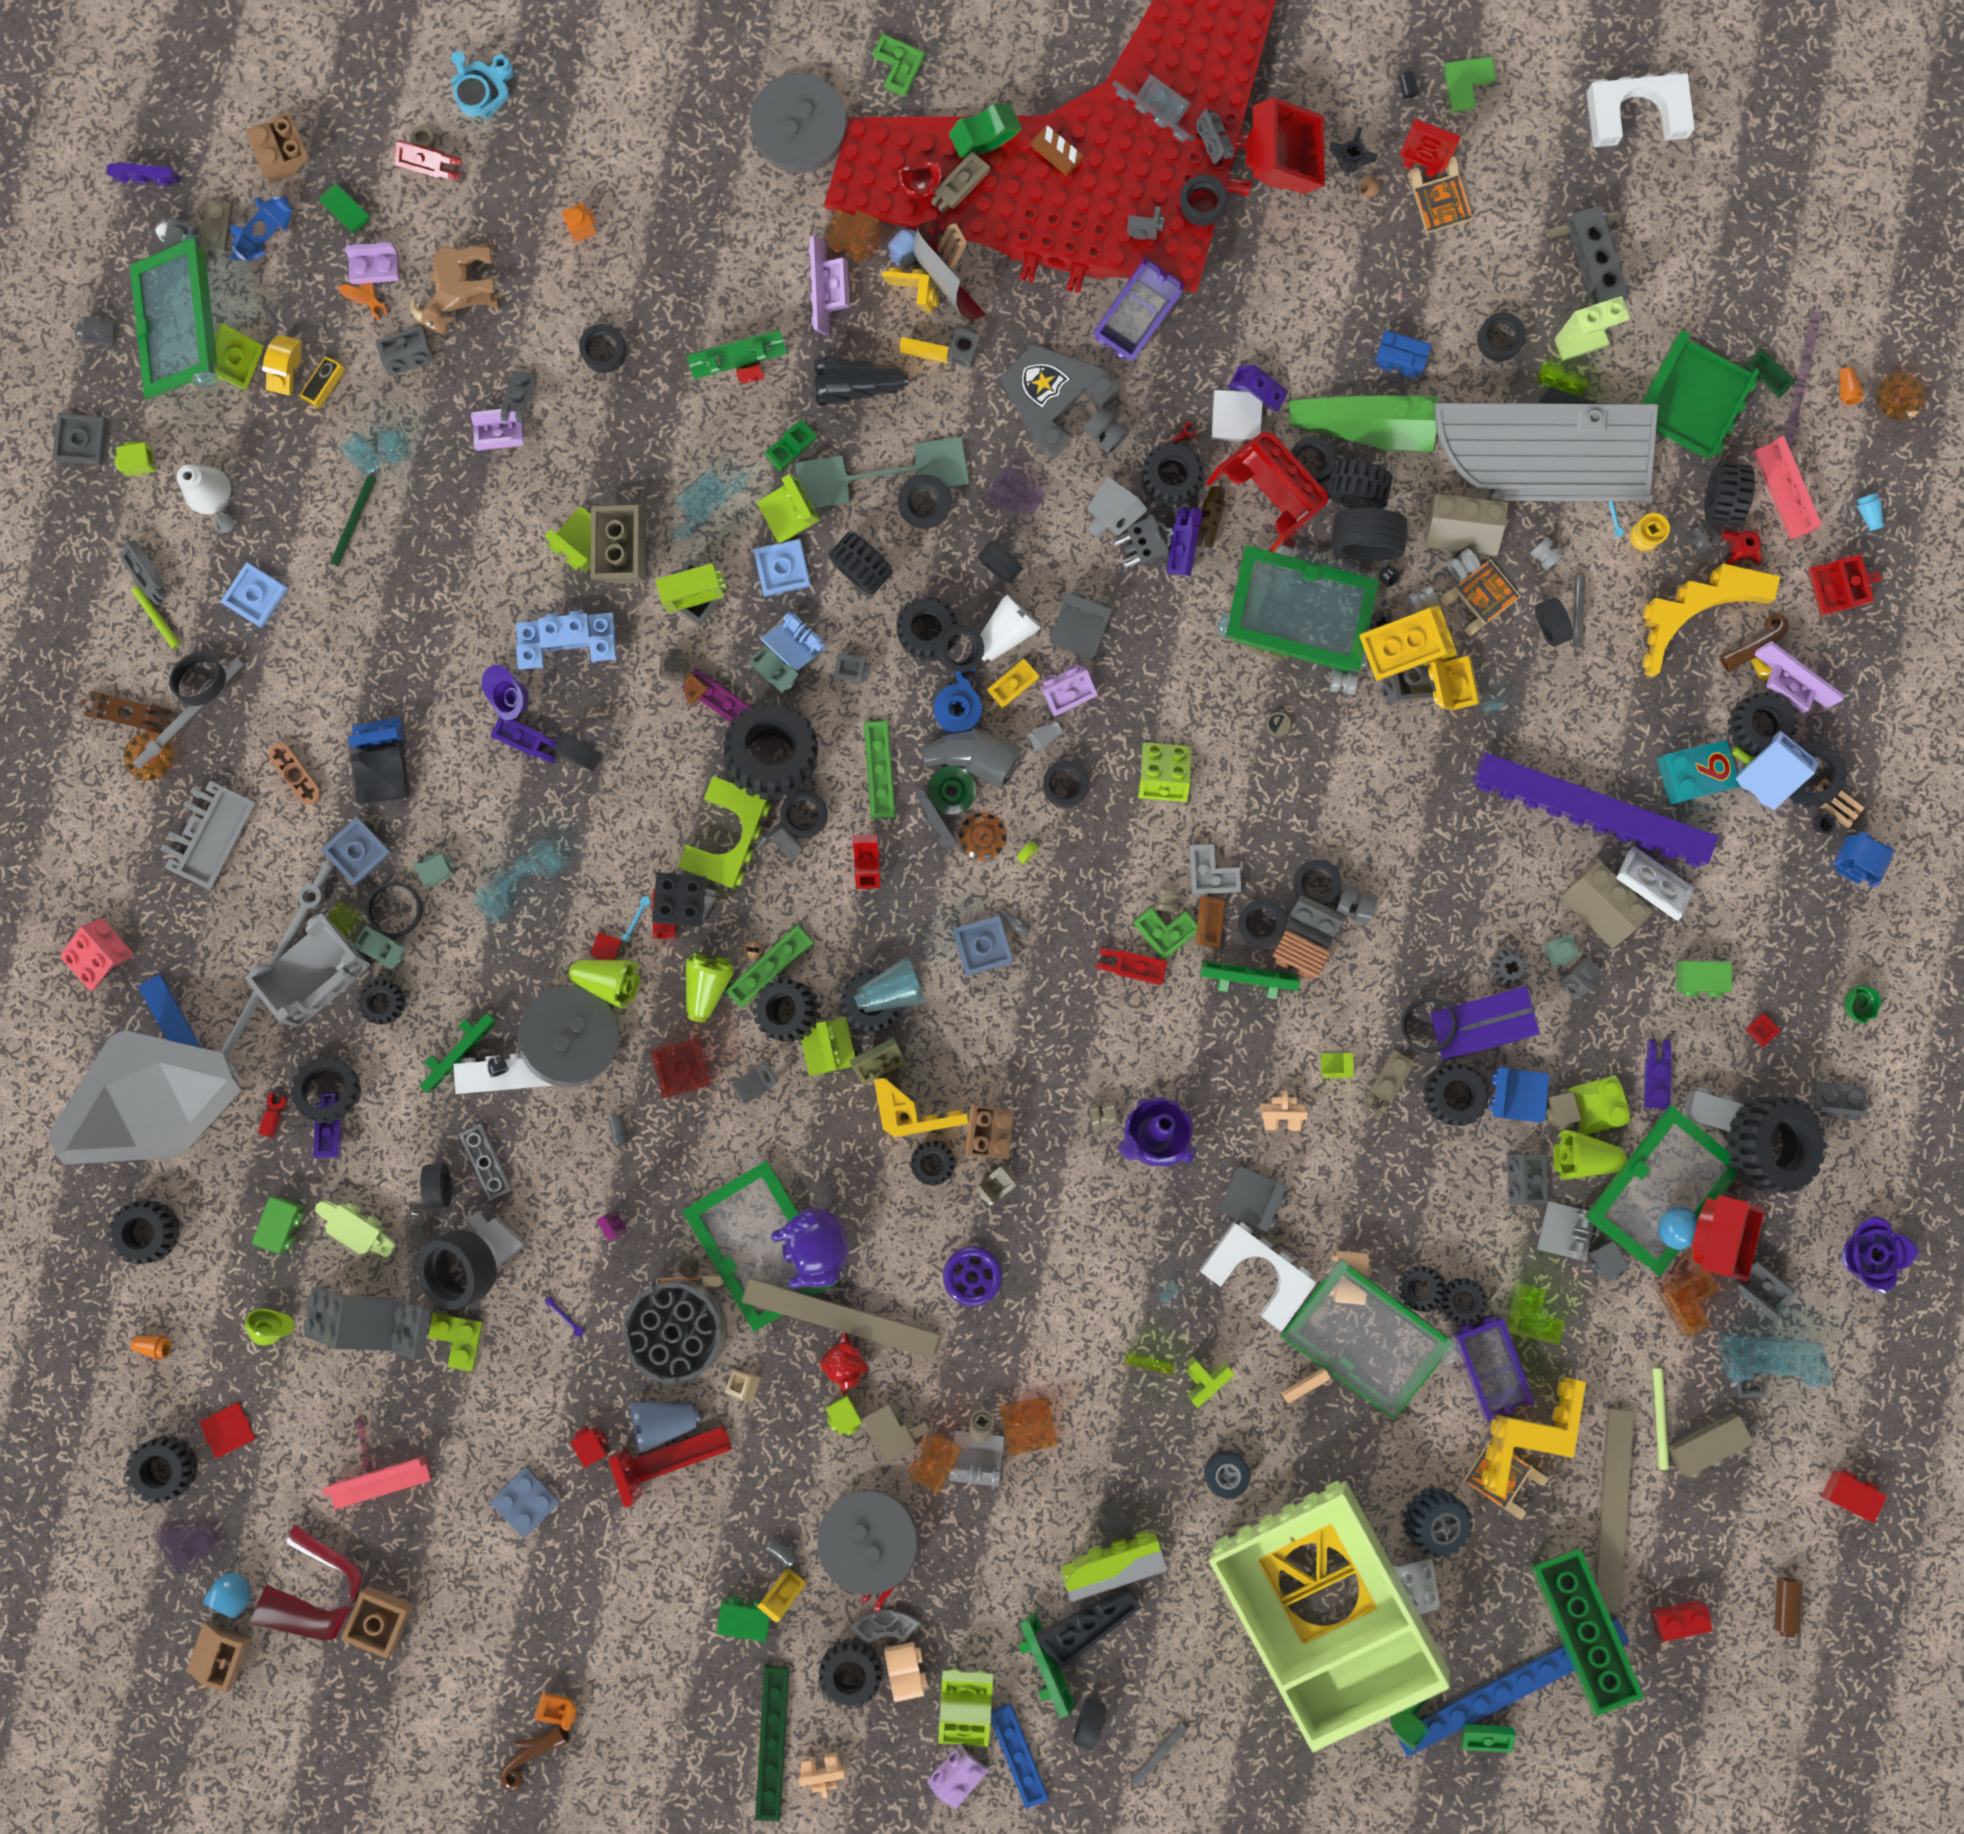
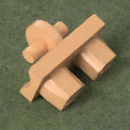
[1260,1090,1307,1131]
[799,1752,846,1799]

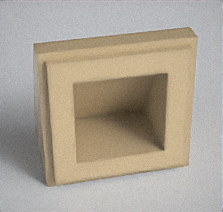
[725,1368,761,1401]

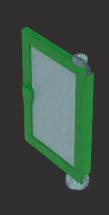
[130,234,218,399]
[1216,545,1379,673]

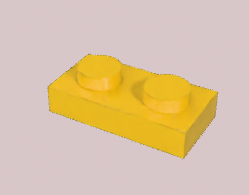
[987,659,1040,709]
[757,1567,807,1623]

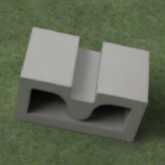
[1683,1088,1744,1133]

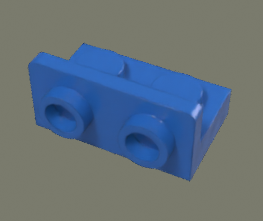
[348,717,405,751]

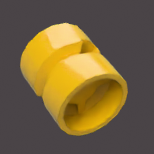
[1630,513,1670,551]

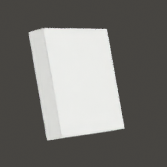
[1211,390,1262,442]

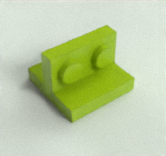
[205,323,264,390]
[801,1018,856,1076]
[1185,1356,1235,1408]

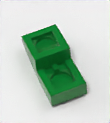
[318,183,371,235]
[764,419,818,473]

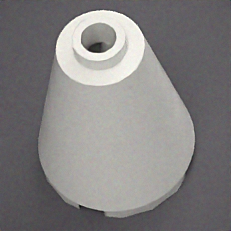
[177,464,232,514]
[980,594,1041,661]

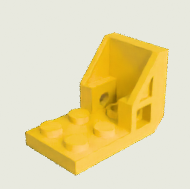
[1359,606,1457,682]
[874,1078,969,1137]

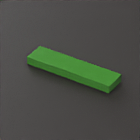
[864,720,896,819]
[725,924,814,1009]

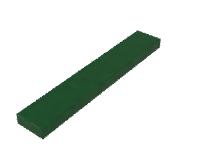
[755,1665,790,1822]

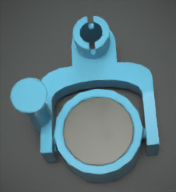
[450,51,514,121]

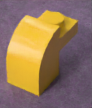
[263,335,302,395]

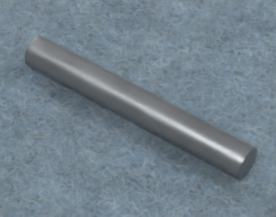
[1572,575,1586,648]
[1131,1722,1188,1786]

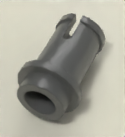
[607,1114,630,1147]
[765,1538,798,1568]

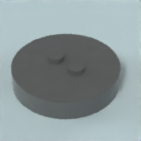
[750,73,847,173]
[517,986,619,1087]
[817,1490,919,1595]

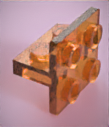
[999,1396,1058,1456]
[908,1433,963,1494]

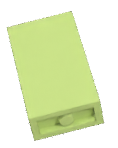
[1554,296,1630,361]

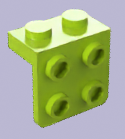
[544,507,591,573]

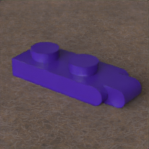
[313,1092,342,1159]

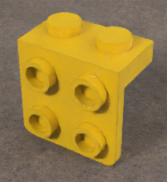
[882,268,939,313]
[1428,656,1481,711]

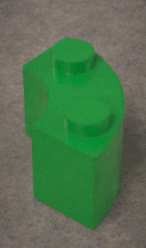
[949,103,1022,158]

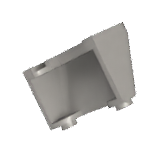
[245,913,370,1027]

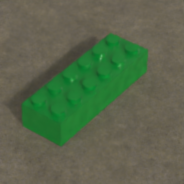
[1530,1548,1645,1716]

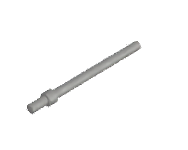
[132,658,244,769]

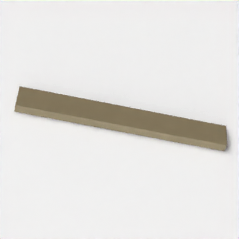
[742,1277,940,1358]
[1595,1408,1634,1613]

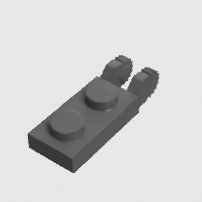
[501,372,537,423]

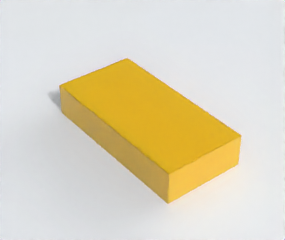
[899,337,949,363]

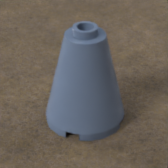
[630,1402,700,1452]

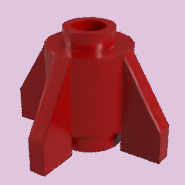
[1721,527,1763,566]

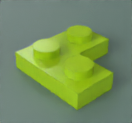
[428,1313,483,1371]

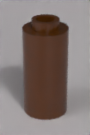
[1774,1577,1803,1638]

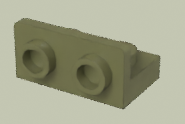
[849,1038,907,1085]

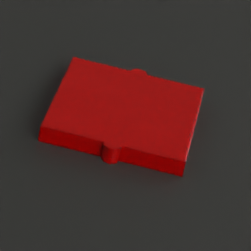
[199,1402,256,1459]

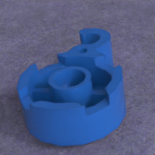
[934,667,982,734]

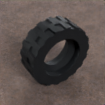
[898,474,951,529]

